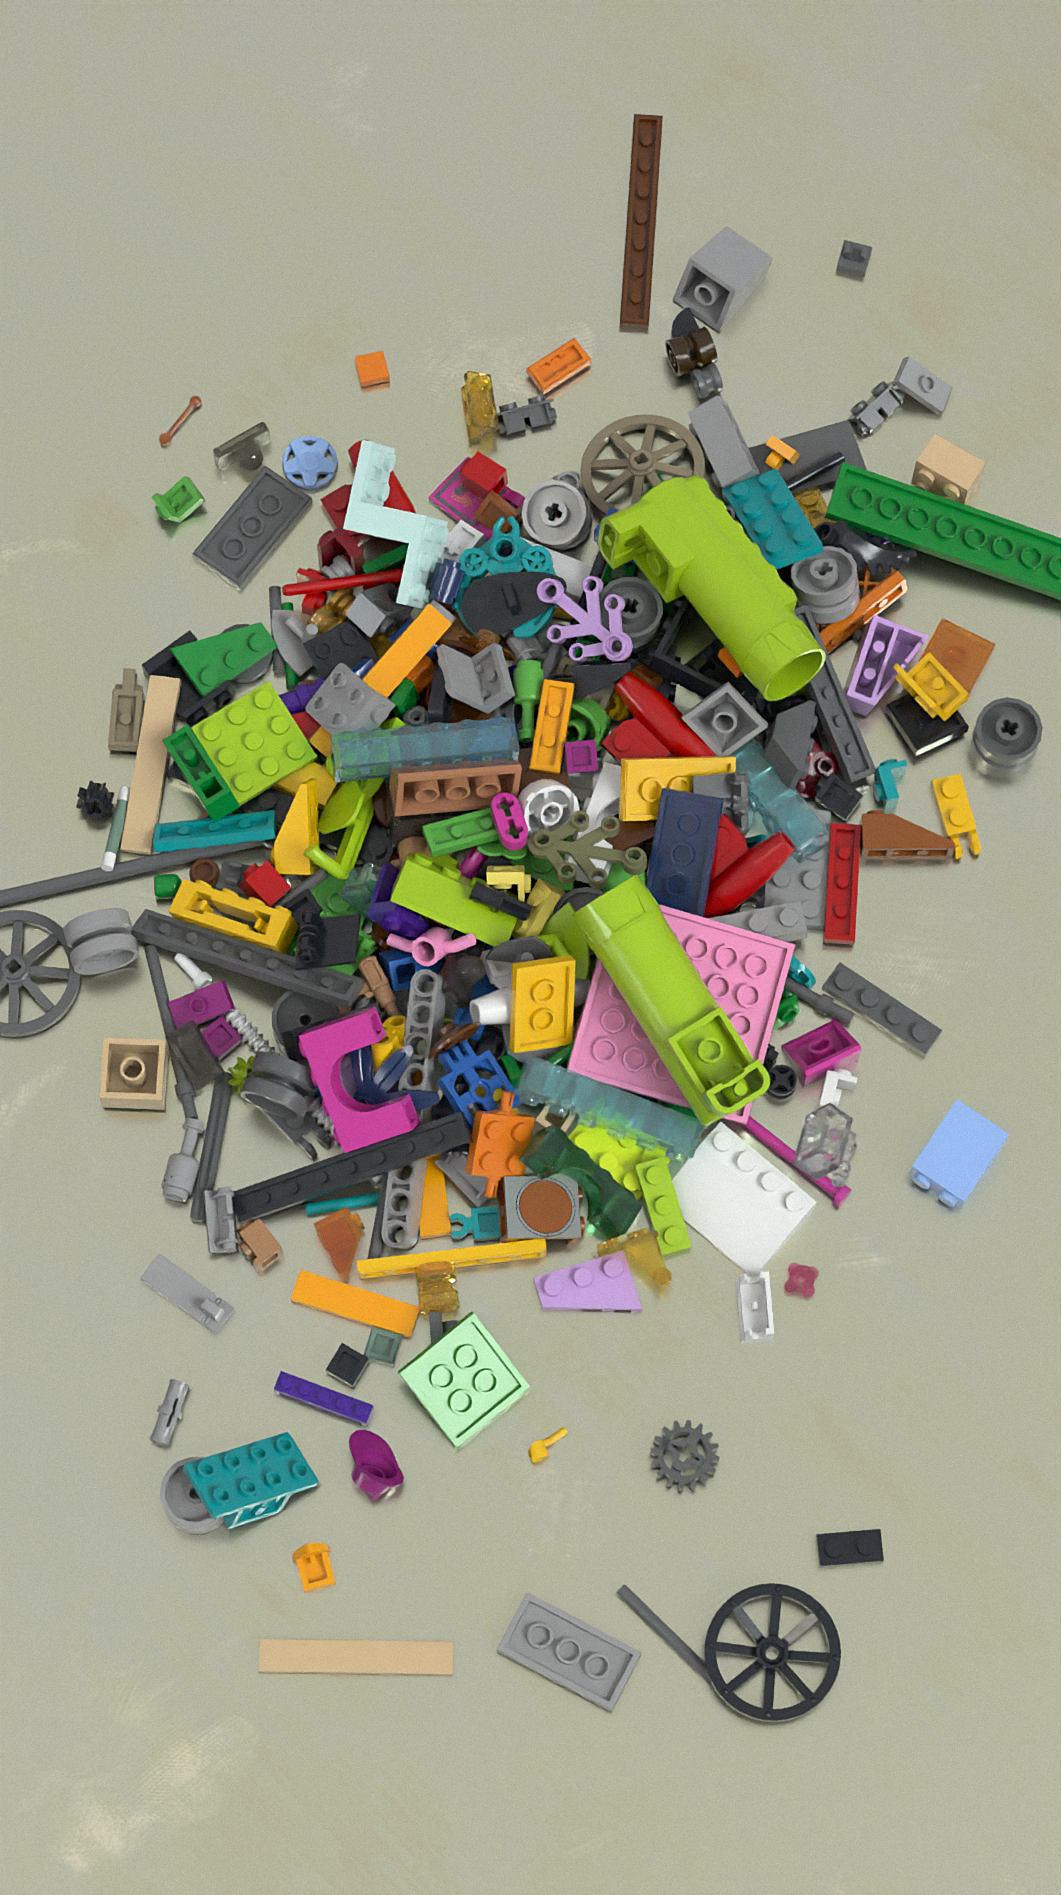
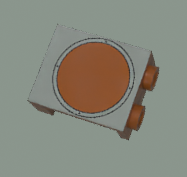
[497,1176,585,1245]

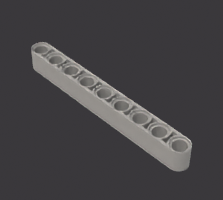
[381,969,447,1249]

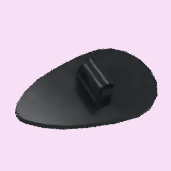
[461,572,567,636]

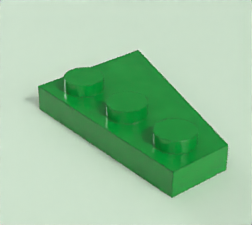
[169,622,278,698]

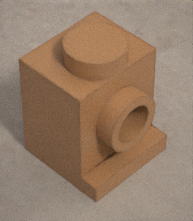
[236,1218,283,1273]

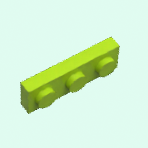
[633,1156,692,1256]

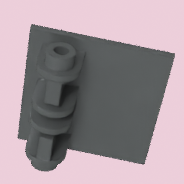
[692,771,750,836]

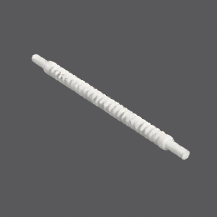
[174,953,383,1183]

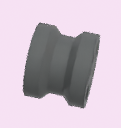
[690,363,723,398]

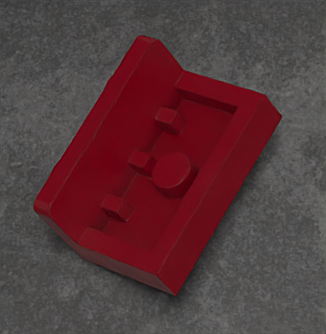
[317,526,365,575]

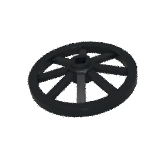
[704,1583,841,1722]

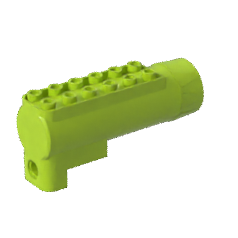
[598,474,826,701]
[572,874,770,1126]

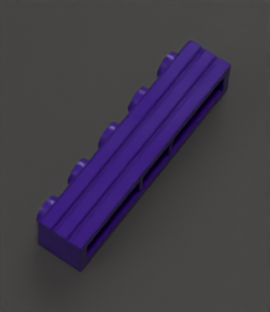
[274,1371,374,1427]

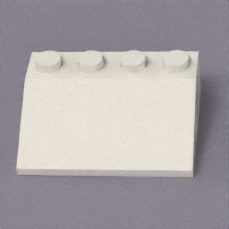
[672,1122,817,1277]

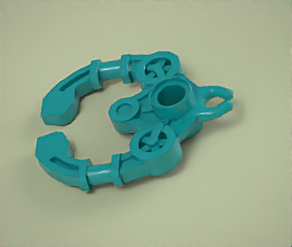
[452,516,560,640]

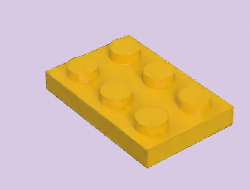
[509,955,576,1053]

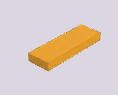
[529,679,575,775]

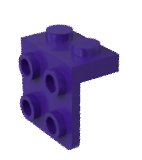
[367,863,432,940]

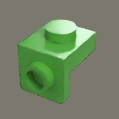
[152,476,206,523]

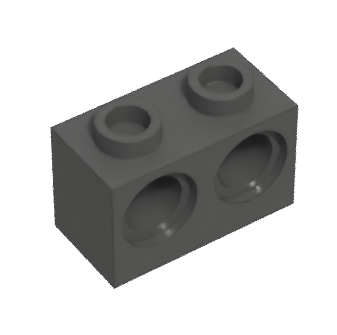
[345,582,414,638]

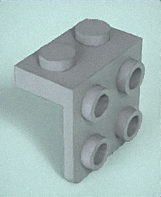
[437,642,515,714]
[306,663,396,751]

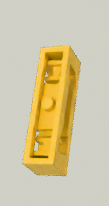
[168,879,299,954]

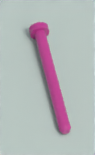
[741,1116,852,1207]

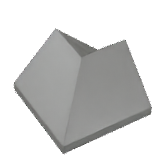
[682,682,768,756]

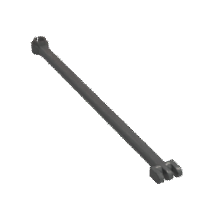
[0,823,281,906]

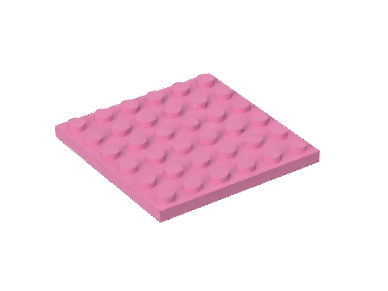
[565,905,795,1125]

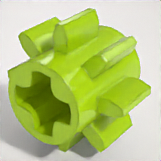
[227,1056,256,1093]

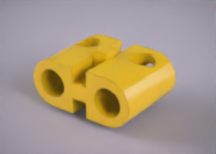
[371,1015,407,1073]

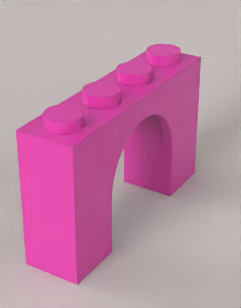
[299,1006,421,1153]

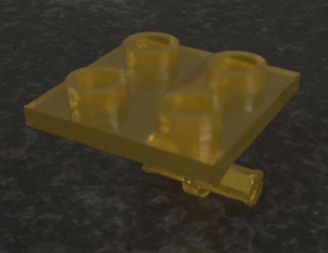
[591,1227,672,1287]

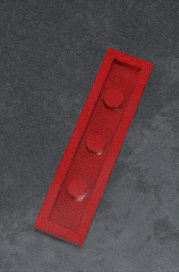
[823,823,861,945]

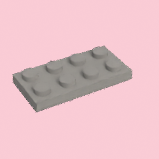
[764,806,831,930]
[497,1592,642,1712]

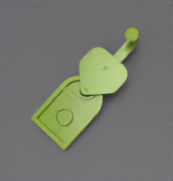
[304,717,405,880]

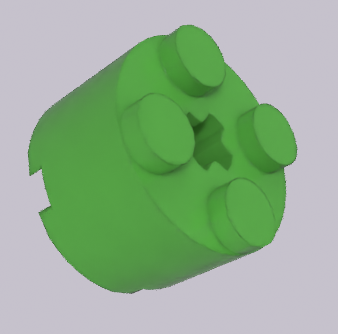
[565,697,611,752]

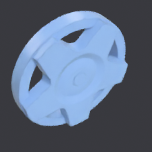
[282,436,338,490]

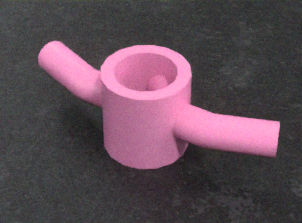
[387,927,476,966]

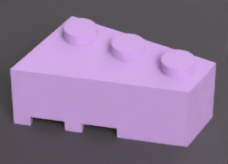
[843,615,930,716]

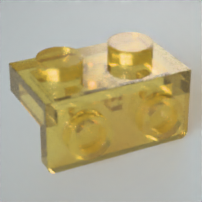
[461,371,499,443]

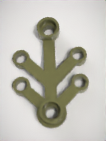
[528,811,647,889]

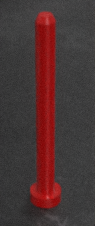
[282,564,404,596]

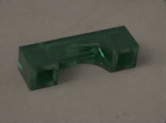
[519,1125,643,1240]

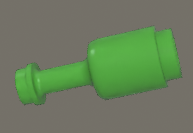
[513,660,544,742]

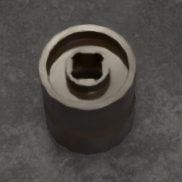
[665,327,718,376]

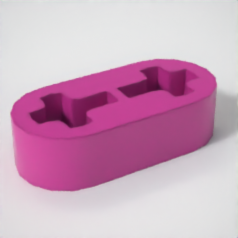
[491,792,528,850]

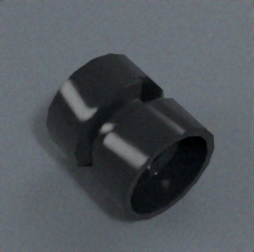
[467,1025,507,1075]

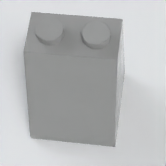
[673,226,773,332]

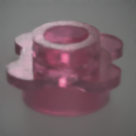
[784,1263,819,1297]

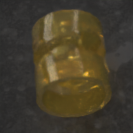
[415,1261,460,1315]

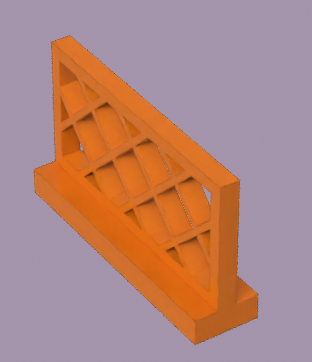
[815,550,908,654]

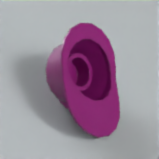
[348,1430,404,1500]

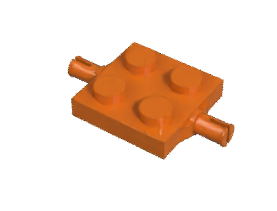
[465,1091,535,1198]

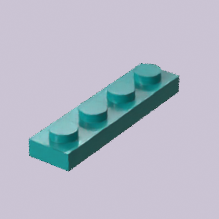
[153,810,277,853]

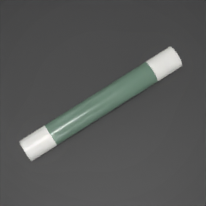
[101,786,131,871]

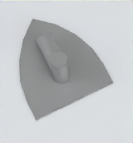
[271,610,331,677]

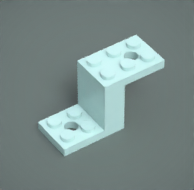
[343,440,449,609]

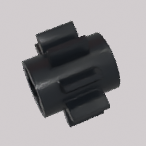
[76,780,115,820]

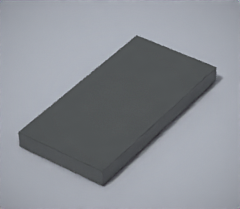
[749,420,867,496]
[192,466,313,590]

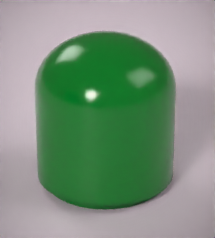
[154,874,182,899]

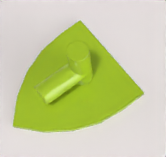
[537,902,590,979]

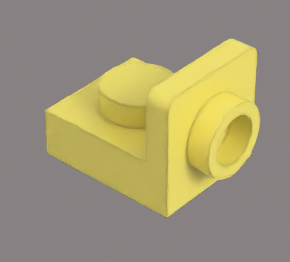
[487,865,531,902]

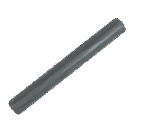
[190,1071,233,1222]

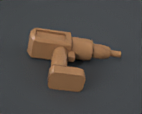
[337,956,400,1017]

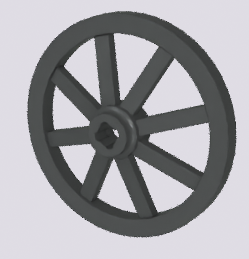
[0,910,81,1037]

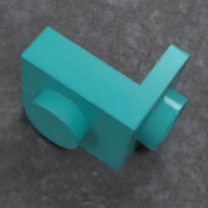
[873,759,908,810]

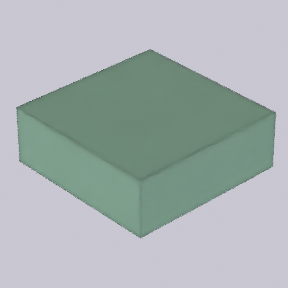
[364,1326,403,1367]

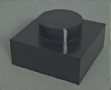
[325,1343,369,1387]

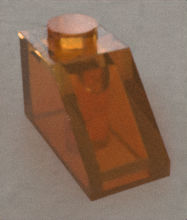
[314,1207,365,1284]

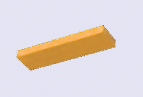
[291,1270,421,1339]

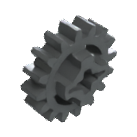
[650,1420,720,1491]

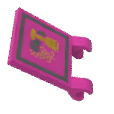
[428,456,525,542]

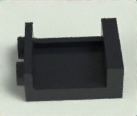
[142,630,235,726]

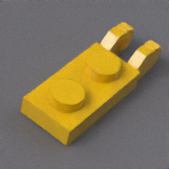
[931,773,981,859]

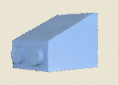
[909,1099,1009,1209]

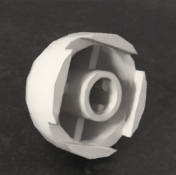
[517,779,579,842]

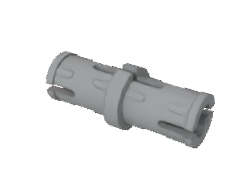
[149,1379,190,1446]

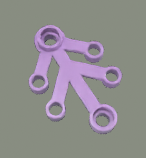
[537,576,633,662]

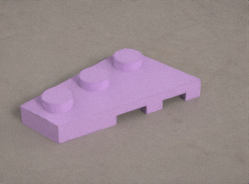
[533,1250,643,1312]

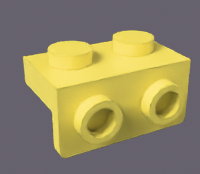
[512,878,565,939]

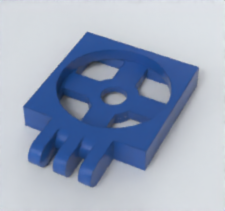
[437,1040,523,1134]

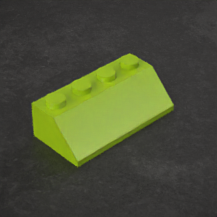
[390,852,518,947]

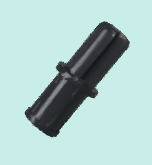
[469,881,532,921]

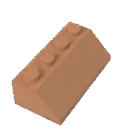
[389,758,522,816]

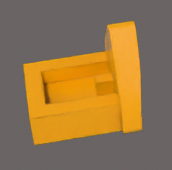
[291,1543,336,1593]

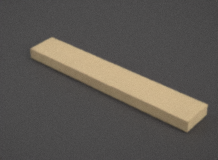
[120,675,181,855]
[258,1639,454,1676]

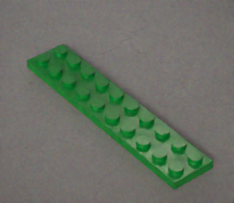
[824,462,1061,600]

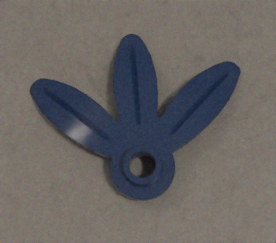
[351,1045,440,1111]

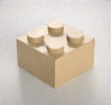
[911,433,986,505]
[99,1037,169,1110]

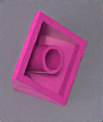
[781,1019,862,1088]

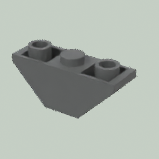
[764,700,818,789]

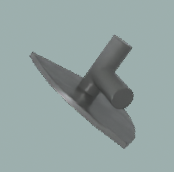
[485,936,552,963]

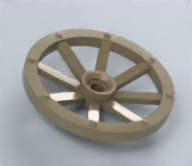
[580,414,706,517]

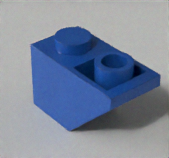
[379,944,444,991]

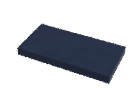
[646,788,724,918]

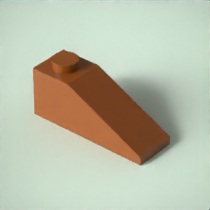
[859,810,955,858]

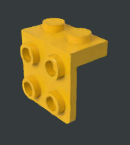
[893,652,971,721]

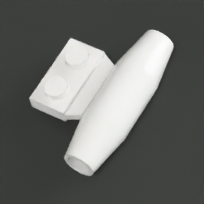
[470,950,590,1025]

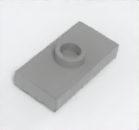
[893,356,953,414]

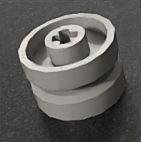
[521,480,593,550]
[791,546,860,624]
[63,908,139,975]
[160,1457,224,1534]

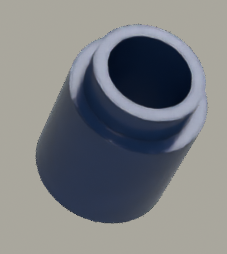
[428,558,466,605]

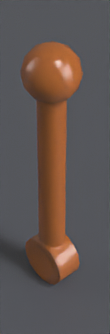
[159,396,201,446]

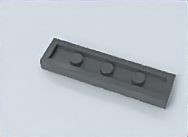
[822,962,942,1057]

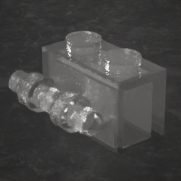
[793,1102,857,1187]

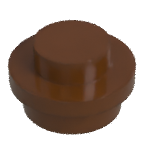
[189,859,220,887]

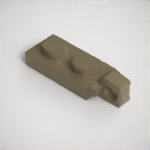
[108,668,144,752]

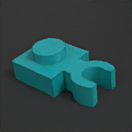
[450,1206,500,1242]

